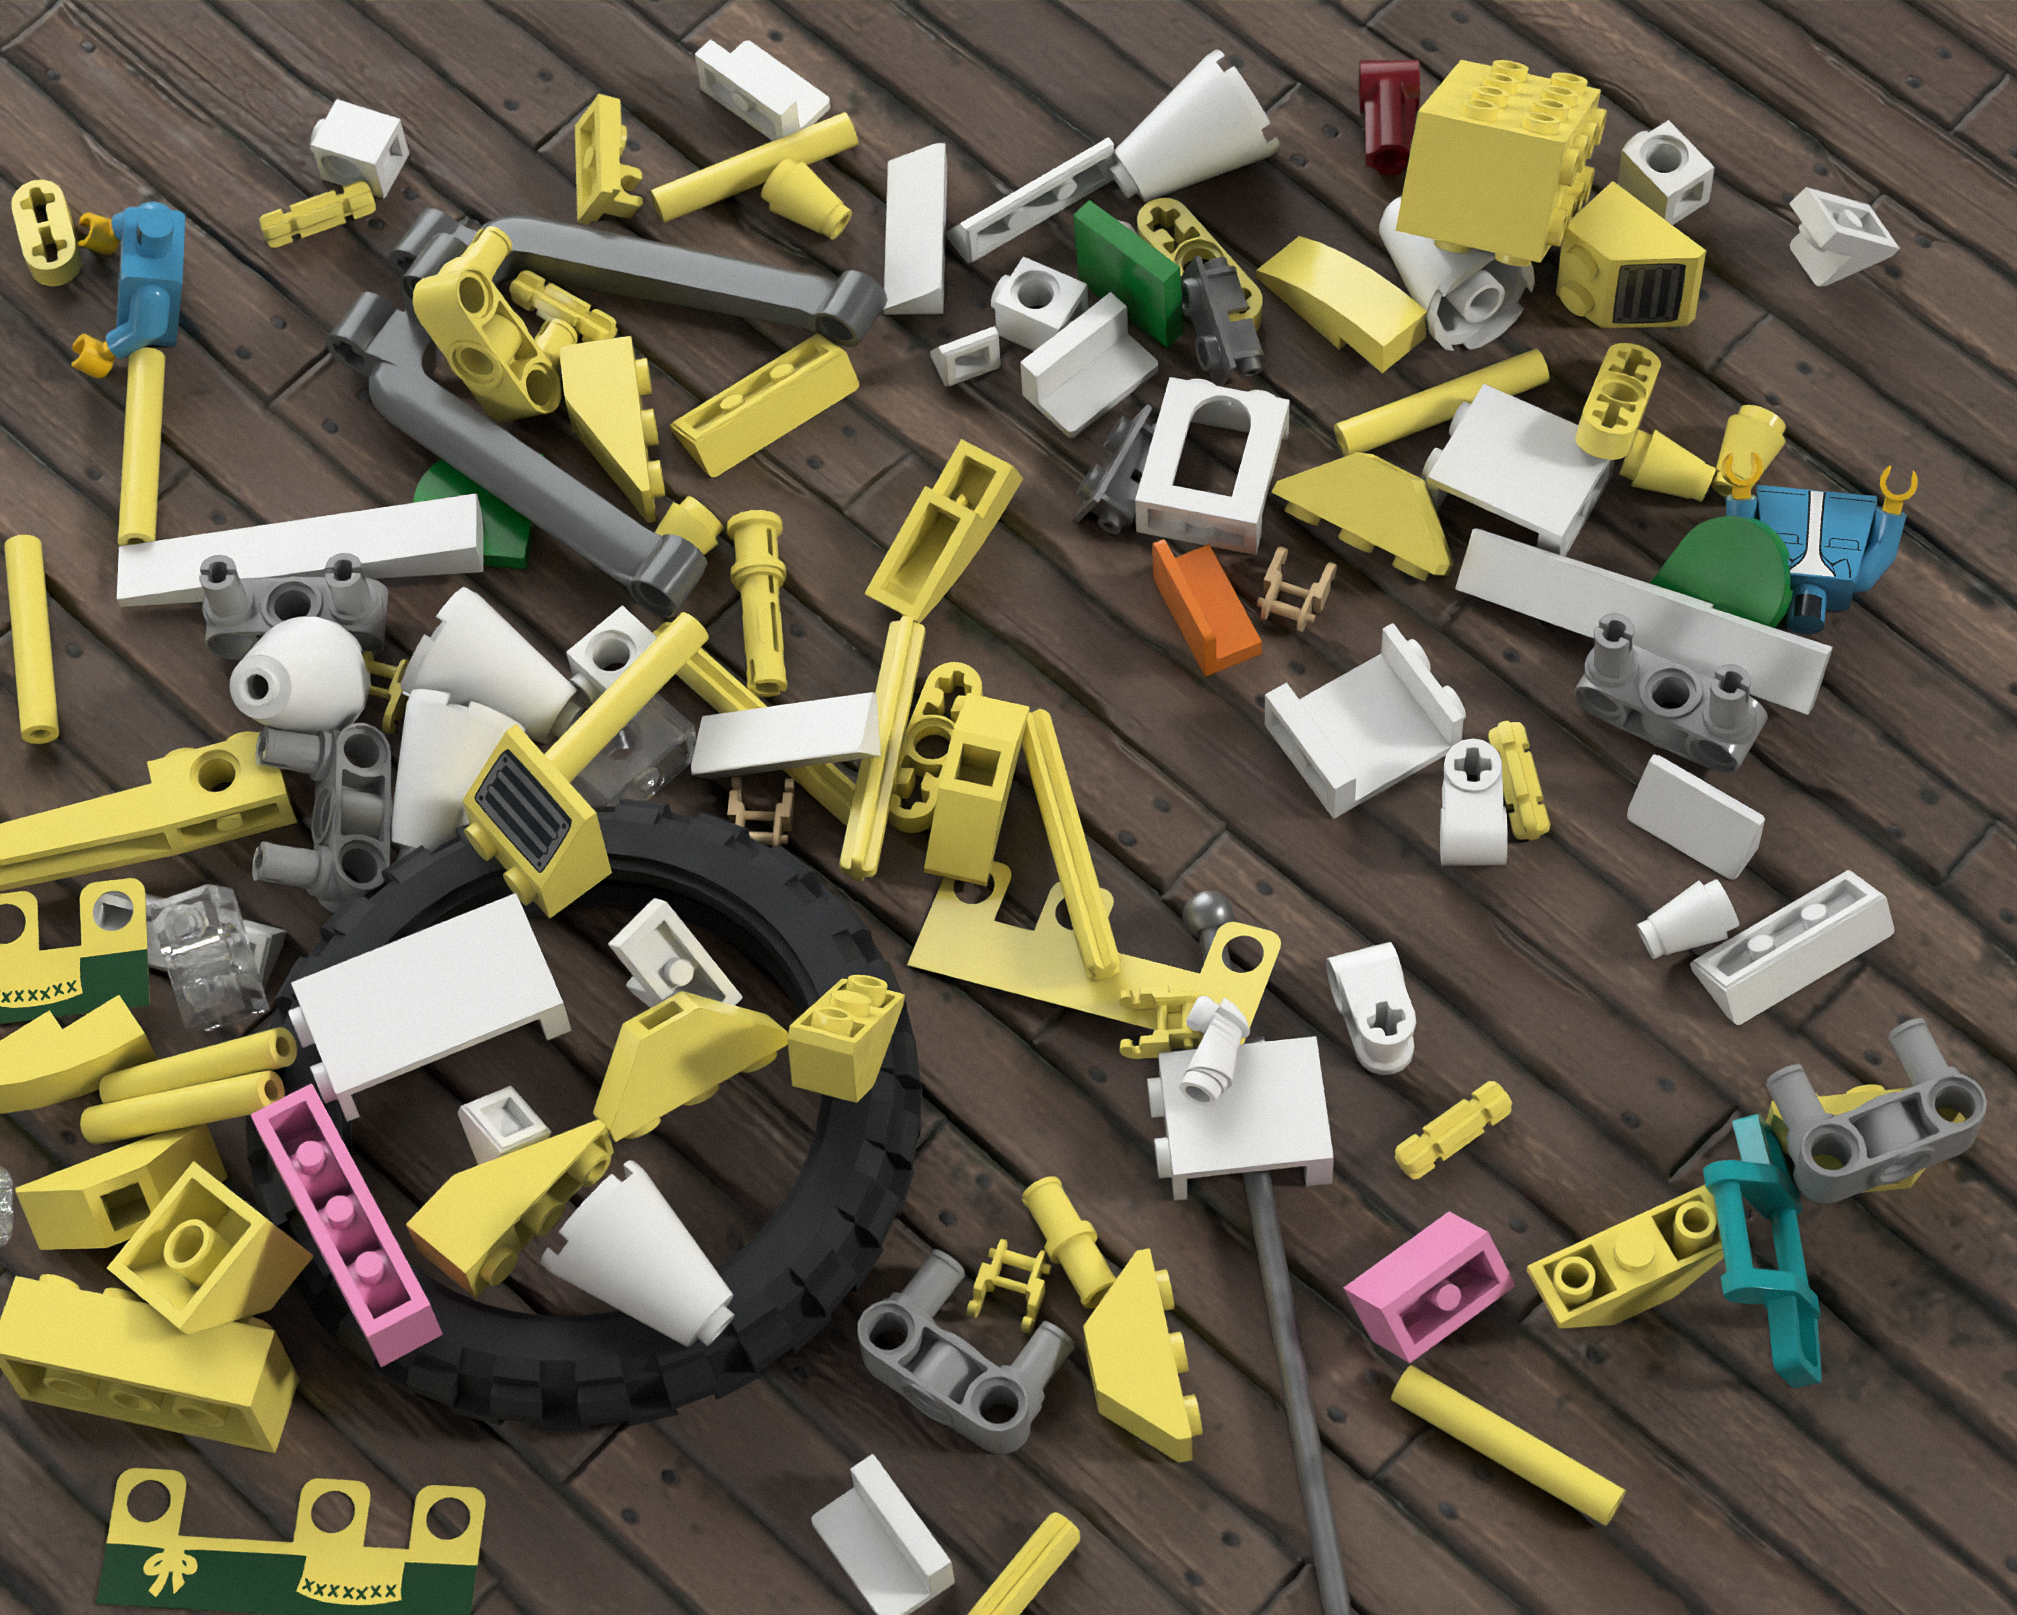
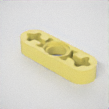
[1137,198,1263,331]
[1575,343,1661,460]
[887,662,983,833]

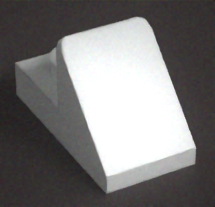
[1789,187,1900,287]
[608,898,743,1008]

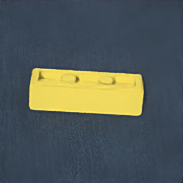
[669,334,859,478]

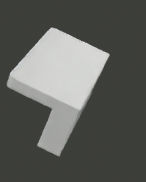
[695,39,830,141]
[1020,292,1158,438]
[811,1454,955,1615]

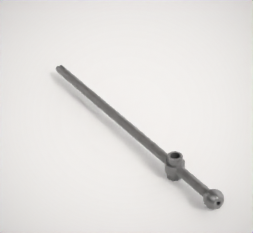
[1183,891,1352,1615]

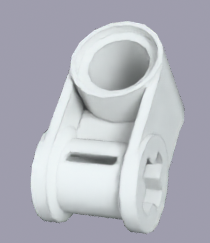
[1440,738,1507,866]
[1326,942,1416,1075]

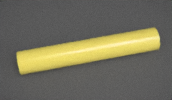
[650,112,858,224]
[118,347,165,546]
[1334,348,1549,456]
[4,535,59,744]
[544,612,709,783]
[99,1027,297,1104]
[80,1070,285,1145]
[1391,1365,1626,1526]

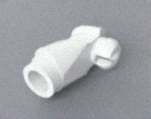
[1179,996,1250,1106]

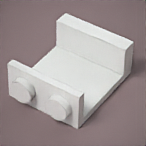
[1421,384,1615,556]
[1265,623,1466,819]
[1147,1036,1334,1201]

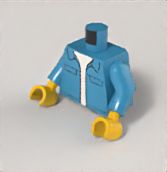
[71,202,185,379]
[1721,452,1918,634]

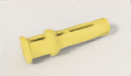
[727,510,788,697]

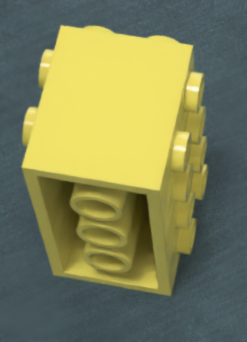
[1395,60,1607,266]

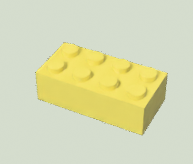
[0,1274,299,1453]

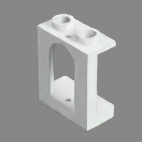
[1135,377,1290,555]

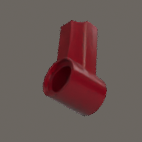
[1359,60,1420,175]

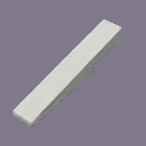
[117,494,484,607]
[1455,528,1833,715]

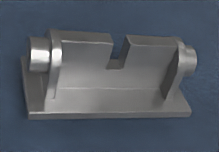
[1181,255,1265,387]
[1073,404,1156,534]

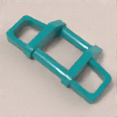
[1703,1113,1822,1389]

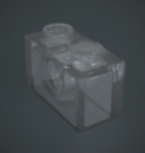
[570,693,697,810]
[148,884,270,1031]

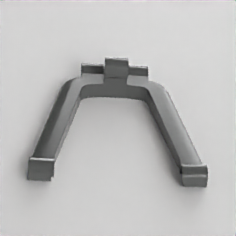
[326,208,887,618]

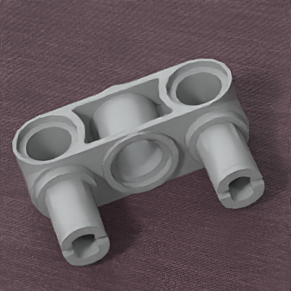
[199,553,388,660]
[1573,613,1768,774]
[252,723,393,913]
[1766,1018,1987,1204]
[857,1249,1075,1454]

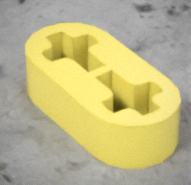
[12,180,82,287]

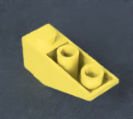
[559,336,665,523]
[406,1119,614,1299]

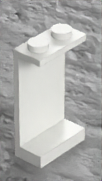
[288,893,572,1122]

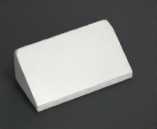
[1627,754,1765,880]

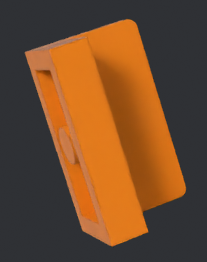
[1152,539,1262,677]

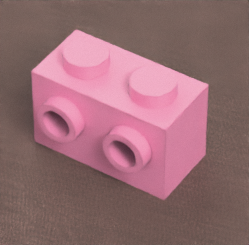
[1344,1212,1516,1363]

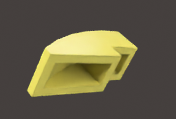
[1256,236,1428,373]
[864,439,1023,624]
[0,995,158,1114]

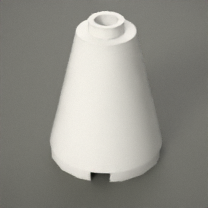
[1109,49,1281,202]
[1379,197,1535,351]
[400,587,583,745]
[230,616,371,735]
[390,689,529,861]
[541,1160,735,1347]

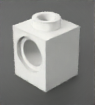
[310,100,409,199]
[1617,120,1715,225]
[991,257,1088,351]
[566,606,657,707]

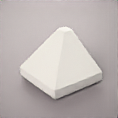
[930,326,1001,387]
[457,1086,551,1165]

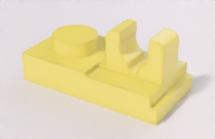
[575,94,643,225]

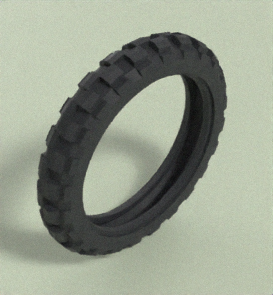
[246,798,922,1431]

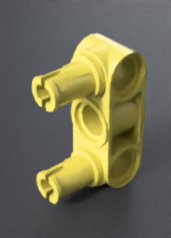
[412,226,578,423]

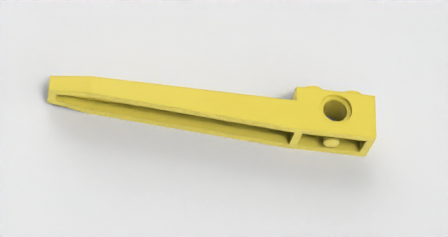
[0,731,297,891]

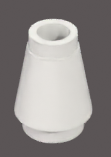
[1636,879,1739,960]

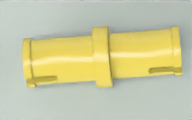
[1021,1176,1117,1309]

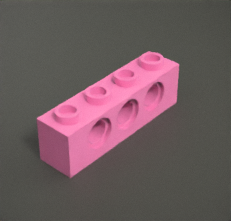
[250,1083,443,1367]

